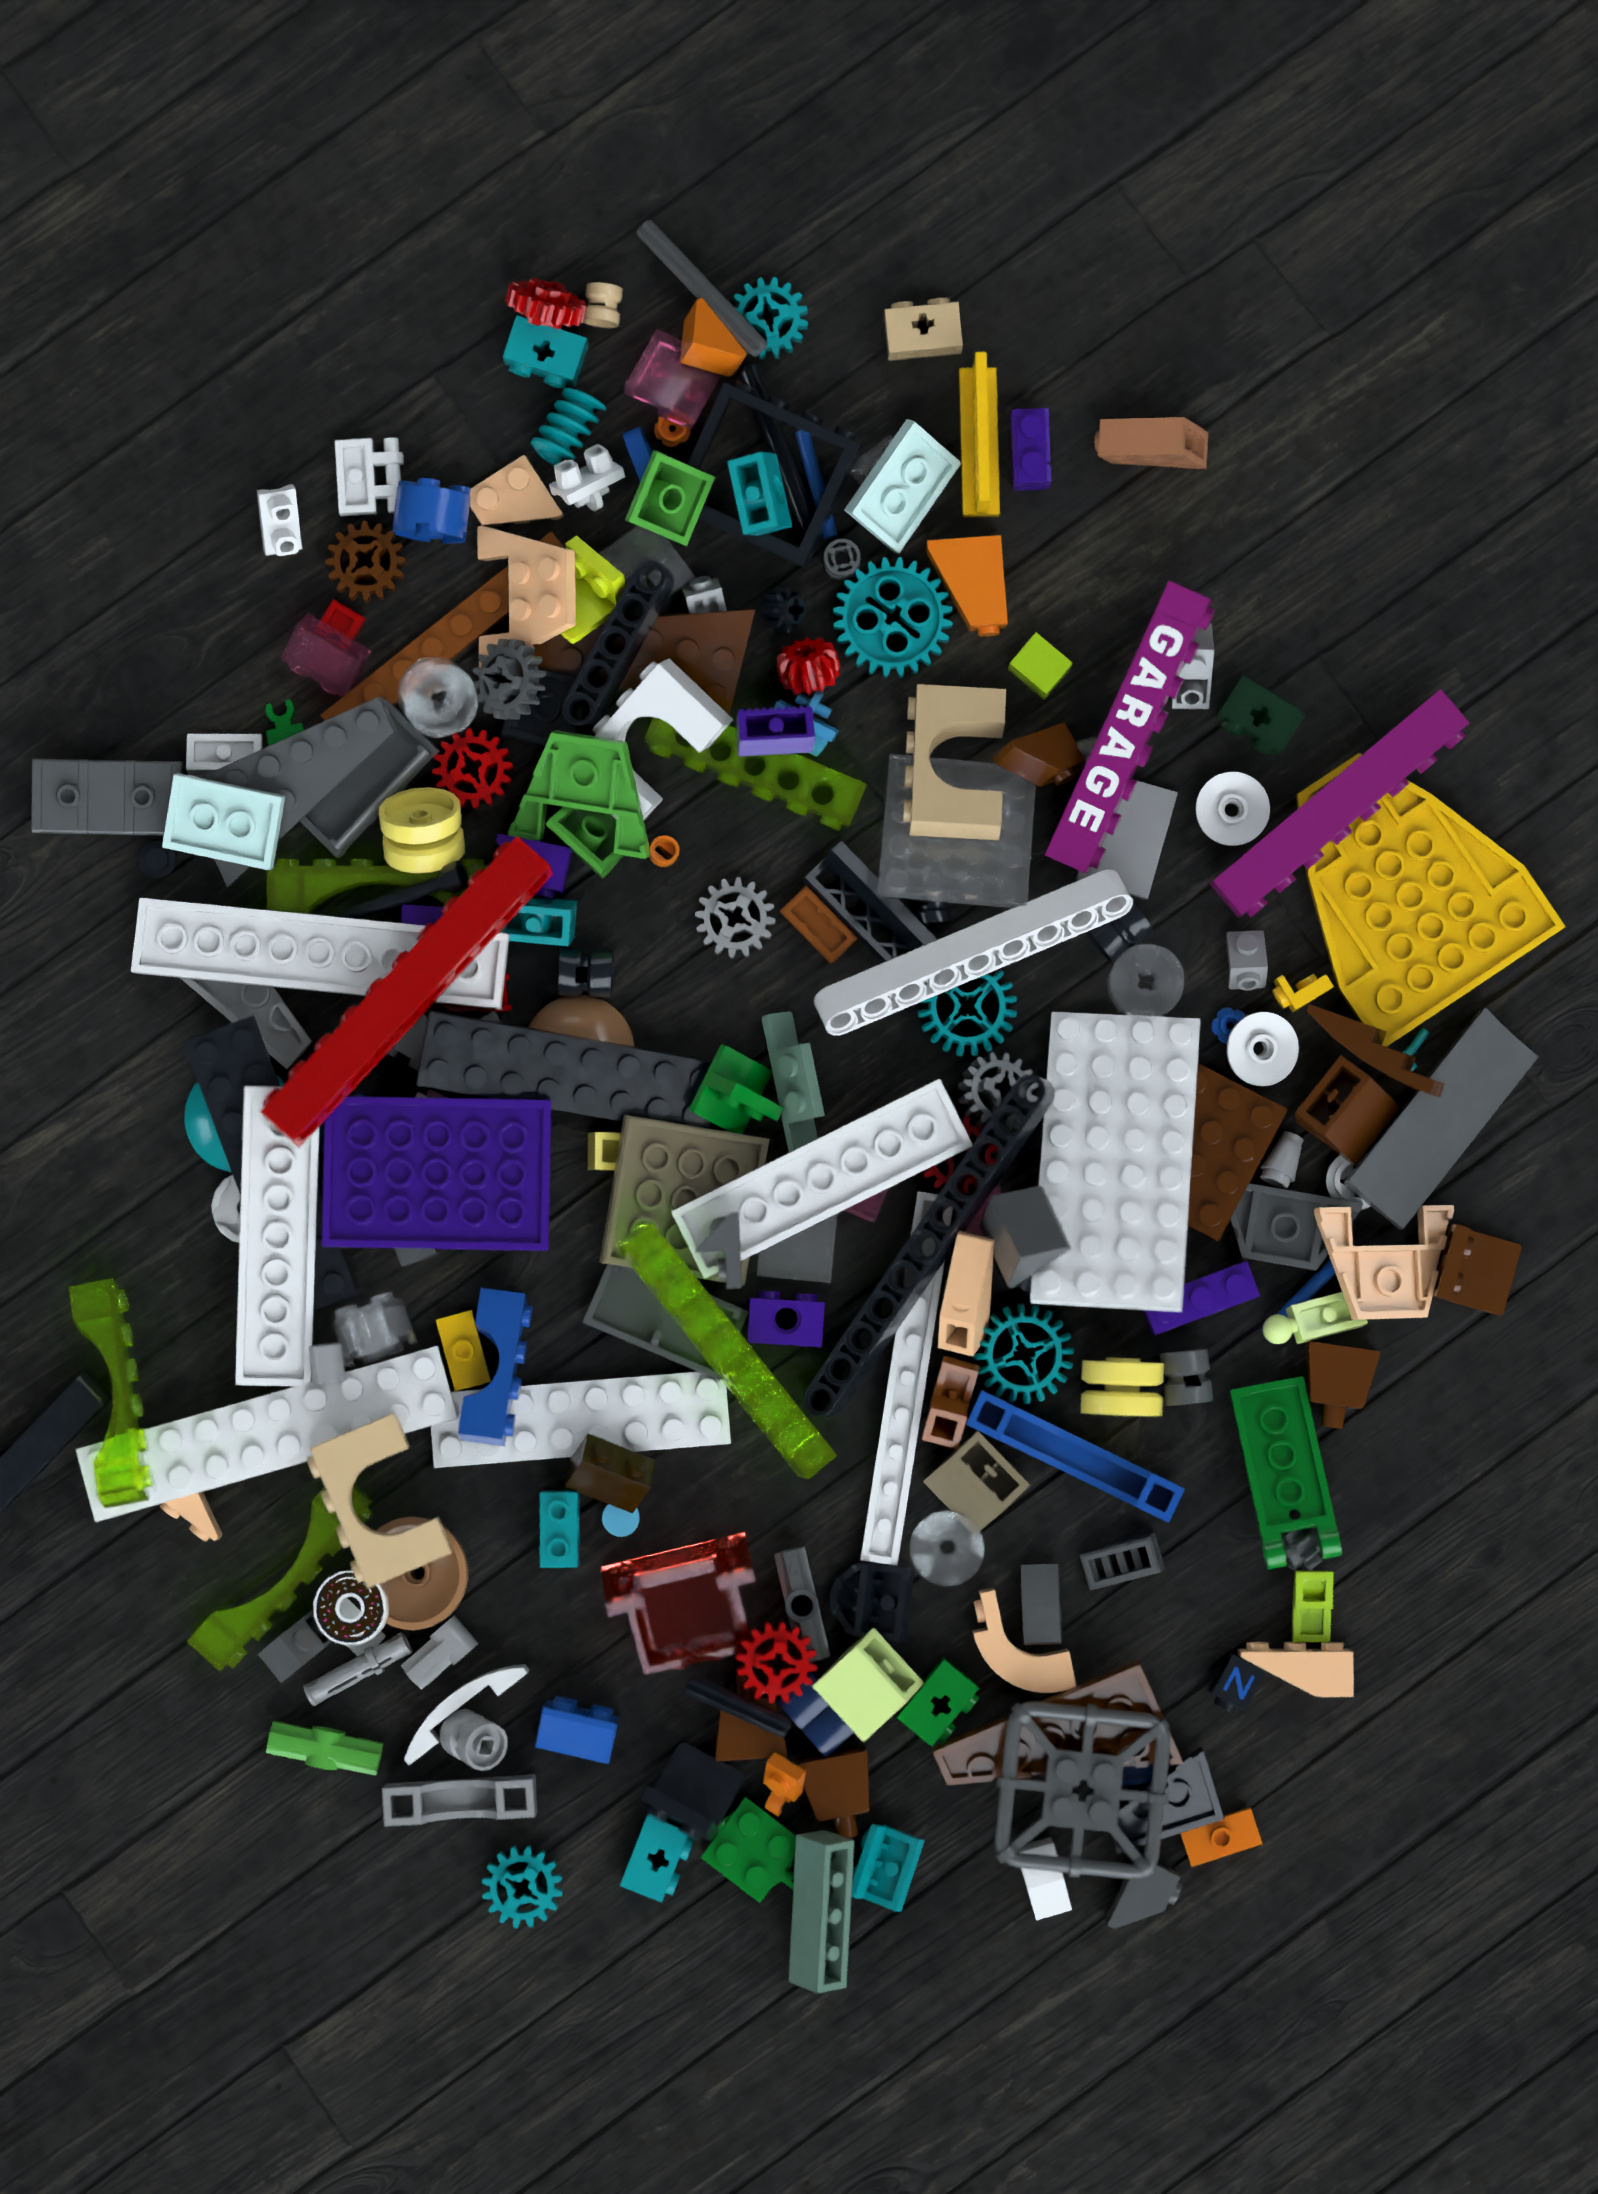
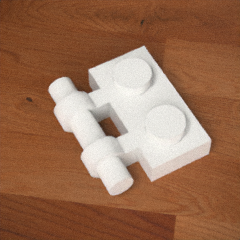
[335,438,404,516]

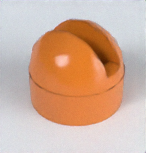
[649,835,679,867]

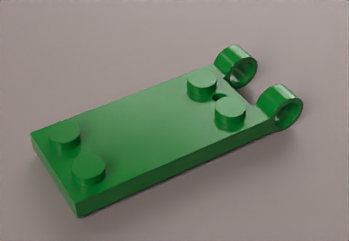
[1230,1376,1342,1570]

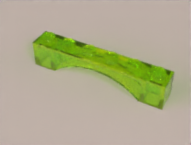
[267,859,488,913]
[69,1278,154,1509]
[187,1484,374,1671]

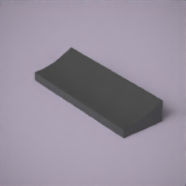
[1342,1007,1539,1230]

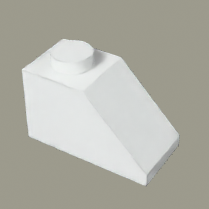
[1018,1837,1072,1920]

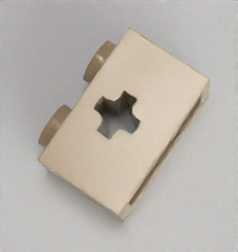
[884,298,963,361]

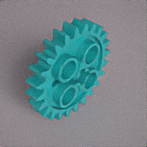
[833,557,953,678]

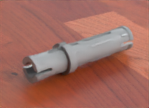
[303,1632,413,1706]

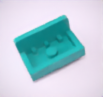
[851,1824,925,1912]

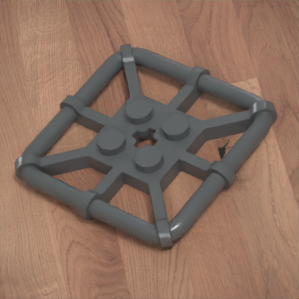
[995,1702,1171,1879]

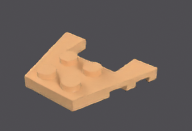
[477,526,576,668]
[1314,1205,1454,1320]

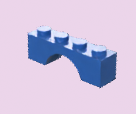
[458,1288,533,1446]

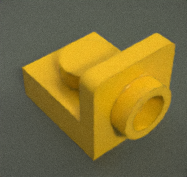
[1272,973,1334,1013]

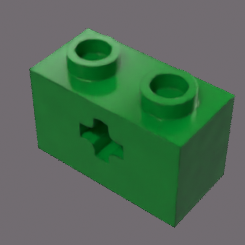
[896,1657,979,1746]

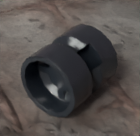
[1085,903,1154,964]
[559,948,614,998]

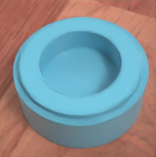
[602,1504,640,1537]

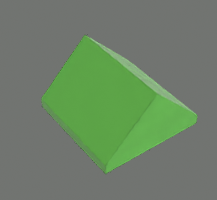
[625,450,715,546]
[546,807,624,879]

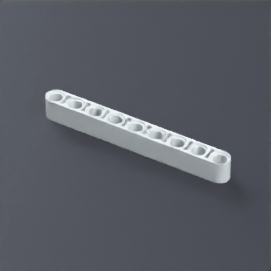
[814,869,1133,1035]

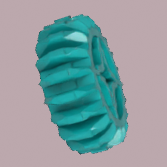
[917,970,1017,1057]
[973,1304,1074,1404]

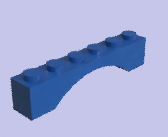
[965,1390,1185,1523]

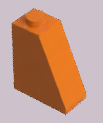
[926,535,1008,637]

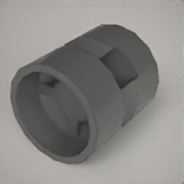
[1160,1349,1213,1406]

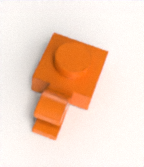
[763,1752,806,1816]

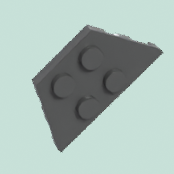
[1231,1183,1363,1271]

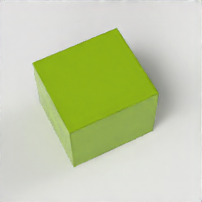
[1008,632,1073,700]

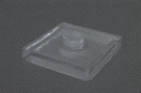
[757,1214,837,1283]

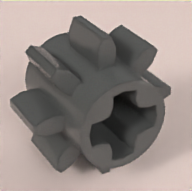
[1281,1528,1323,1571]

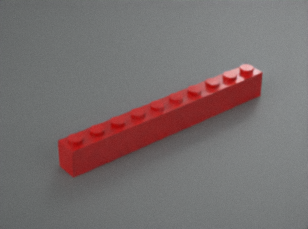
[260,836,553,1148]

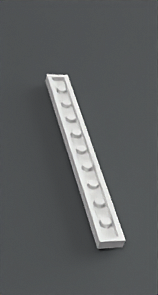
[860,1191,953,1566]

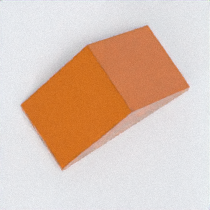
[680,297,747,377]

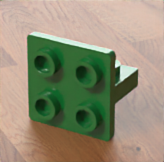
[689,1044,784,1134]

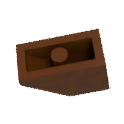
[992,723,1086,787]

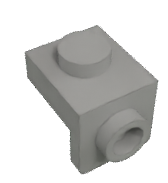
[1226,930,1268,991]

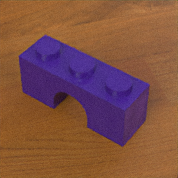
[1143,1261,1260,1335]

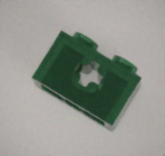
[1216,675,1306,756]

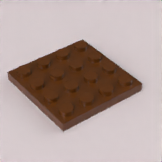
[1188,1063,1288,1242]

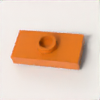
[1180,1807,1262,1867]

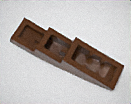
[1307,1004,1445,1098]

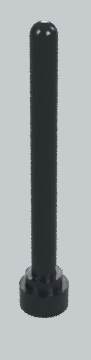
[326,861,469,919]

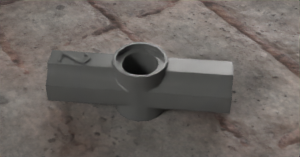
[773,1546,831,1662]

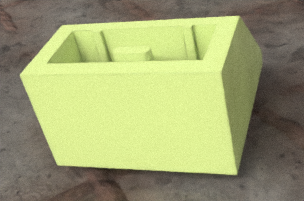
[813,1628,924,1742]

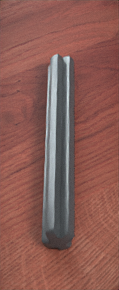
[637,220,767,357]

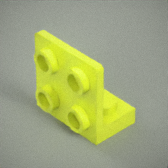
[561,535,626,644]

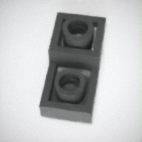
[1021,1564,1062,1645]

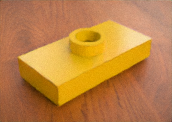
[436,1310,491,1391]

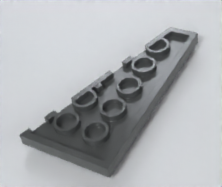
[199,696,397,887]

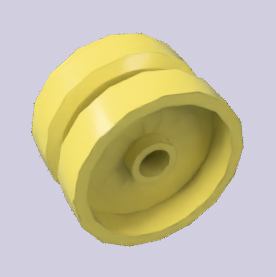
[379,787,465,873]
[1080,1357,1164,1416]

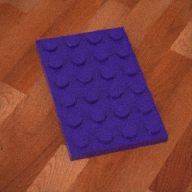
[322,1097,552,1251]

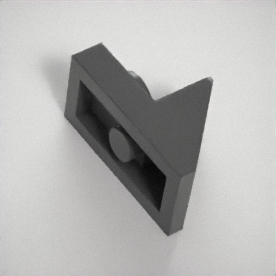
[695,1212,742,1288]

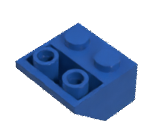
[535,1696,620,1764]

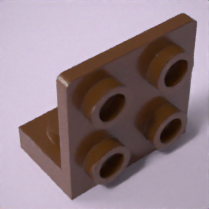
[1433,1224,1522,1316]

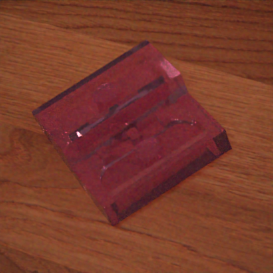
[625,329,721,430]

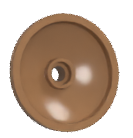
[529,995,634,1046]
[376,1517,468,1630]

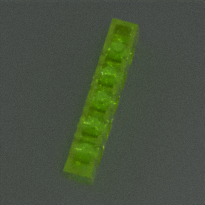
[645,717,867,831]

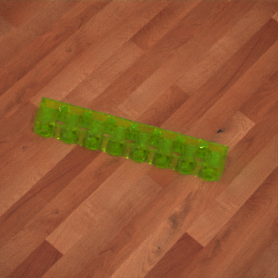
[615,1222,837,1480]

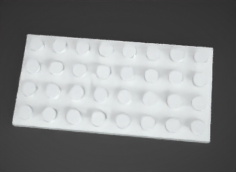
[1030,1012,1201,1312]

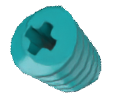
[530,388,607,466]

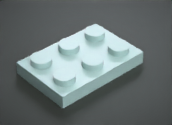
[844,419,961,553]
[162,773,285,870]

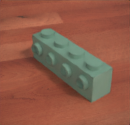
[789,1830,854,1993]

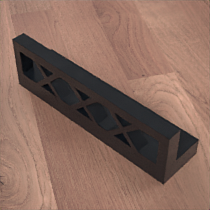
[802,841,938,963]

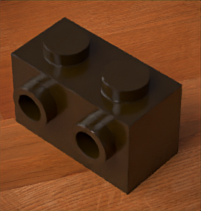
[565,1433,656,1514]

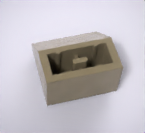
[923,1430,1030,1535]

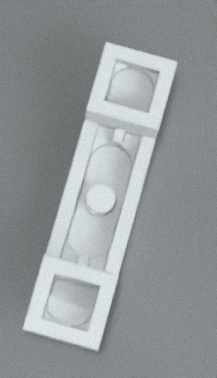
[404,1664,530,1766]

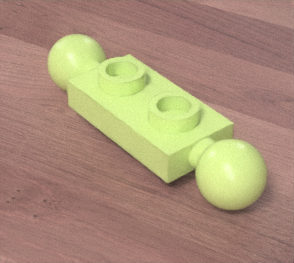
[1263,1292,1368,1344]

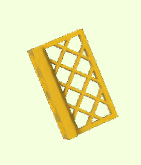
[959,352,1000,517]

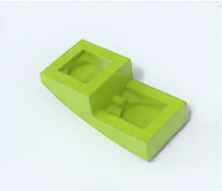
[1291,1571,1333,1642]

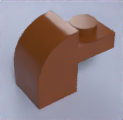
[922,1356,980,1449]

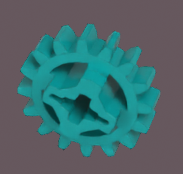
[734,277,808,359]
[482,1845,563,1928]

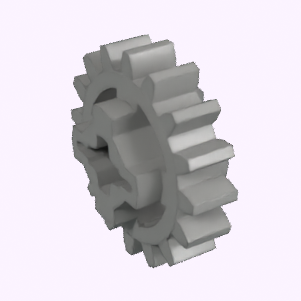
[695,877,775,959]

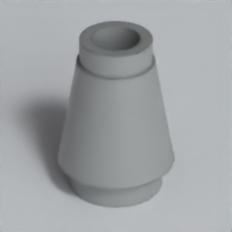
[1260,1131,1303,1189]

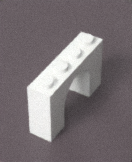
[592,659,733,820]

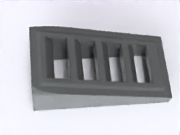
[1080,1533,1164,1591]

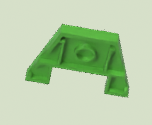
[508,730,650,859]

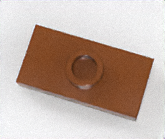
[780,885,858,965]

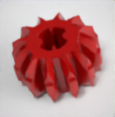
[776,637,840,696]

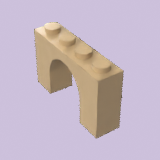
[903,684,1006,840]
[307,1412,453,1588]

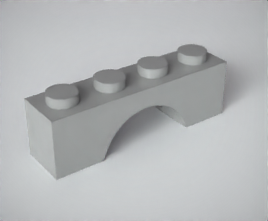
[382,1774,537,1826]

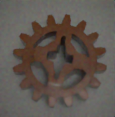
[325,521,407,603]

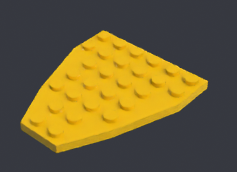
[1296,753,1566,1047]

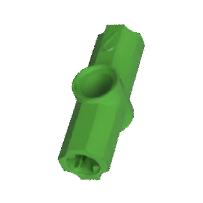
[266,1720,384,1776]

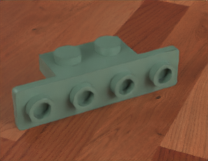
[762,1011,825,1153]

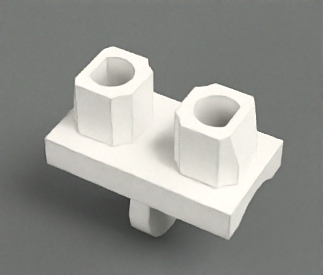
[549,444,625,511]
[257,484,302,556]

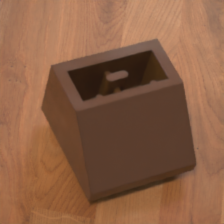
[1295,1055,1401,1166]

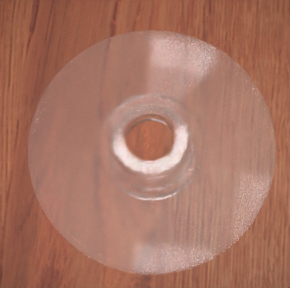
[910,1511,985,1586]

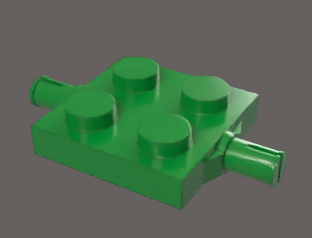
[700,1797,796,1903]

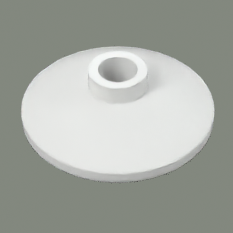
[1196,772,1270,846]
[1227,1012,1299,1086]

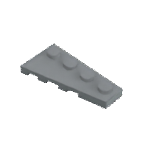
[181,978,313,1070]

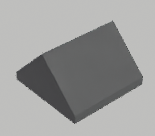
[980,1186,1072,1288]

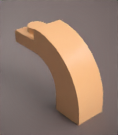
[972,1588,1076,1693]

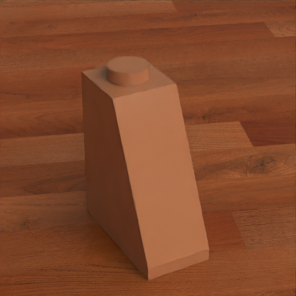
[1094,417,1208,469]

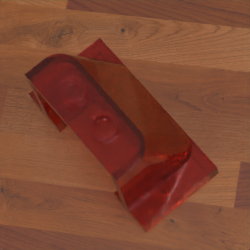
[601,1532,756,1675]

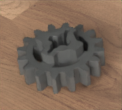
[472,639,546,720]
[958,1052,1039,1132]

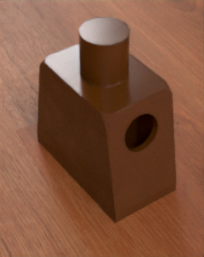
[1305,1341,1380,1429]
[716,1674,787,1762]
[797,1747,869,1838]

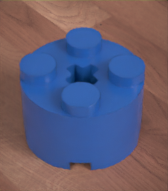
[392,478,471,544]

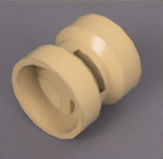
[583,282,623,328]

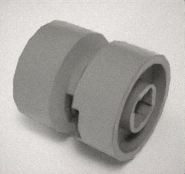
[440,1709,507,1771]

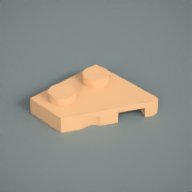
[470,455,563,527]

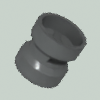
[824,539,861,581]

